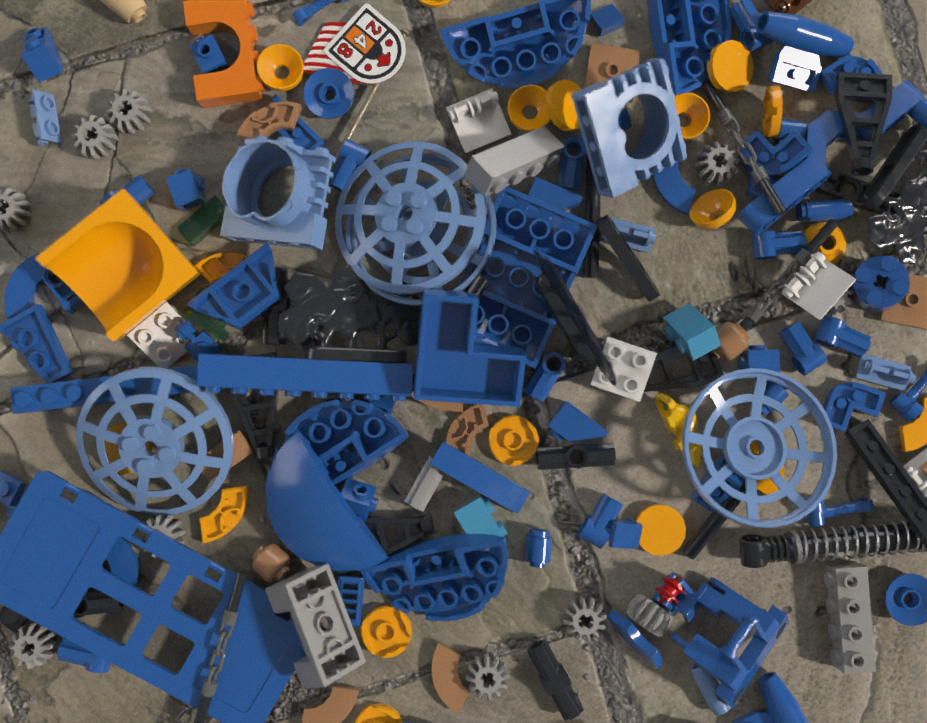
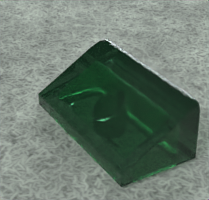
[177,195,225,247]

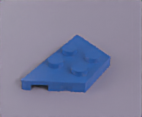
[187,243,281,330]

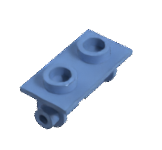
[28,89,62,146]
[600,217,656,253]
[855,354,916,391]

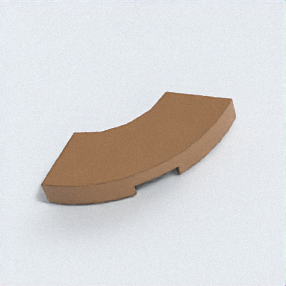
[236,102,302,140]
[445,404,489,456]
[432,641,470,714]
[302,684,360,723]

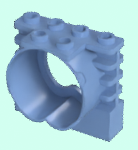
[571,58,687,198]
[220,136,336,250]

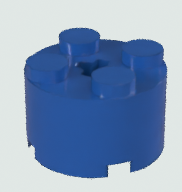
[850,256,910,312]

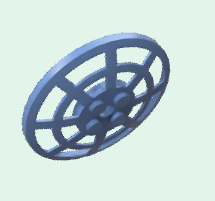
[335,141,486,295]
[346,153,496,306]
[76,367,234,515]
[682,368,837,528]

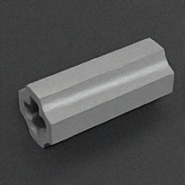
[405,455,445,511]

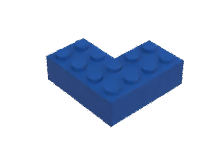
[413,288,526,407]

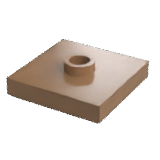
[583,43,641,103]
[878,274,927,330]

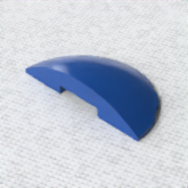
[440,0,591,89]
[647,0,732,95]
[271,399,409,488]
[265,431,389,571]
[360,534,508,621]

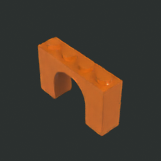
[183,0,265,108]

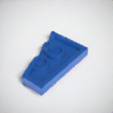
[0,304,75,383]

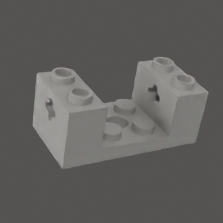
[265,563,366,688]

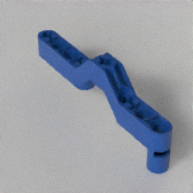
[737,80,927,236]

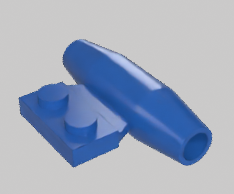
[756,11,854,93]
[732,672,809,723]

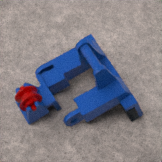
[651,573,788,710]

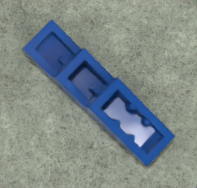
[430,441,530,514]

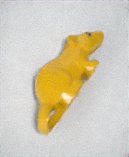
[654,393,703,468]

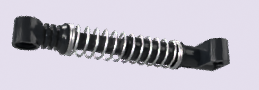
[739,520,927,568]

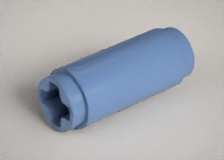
[690,663,730,715]

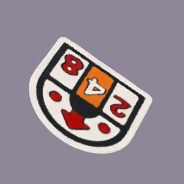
[324,3,406,83]

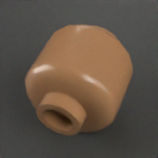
[712,322,750,360]
[252,543,291,583]

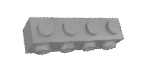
[464,126,565,197]
[824,562,876,674]

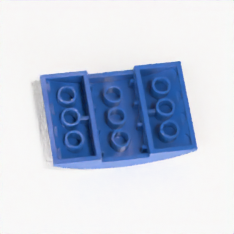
[459,186,598,369]

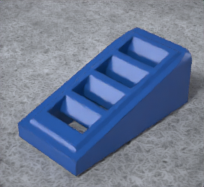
[337,573,365,627]

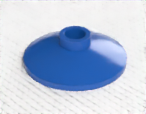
[304,68,354,119]
[884,573,927,626]

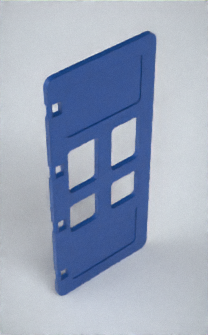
[0,471,305,723]

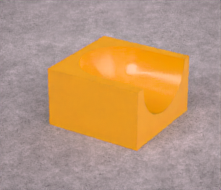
[36,189,201,342]

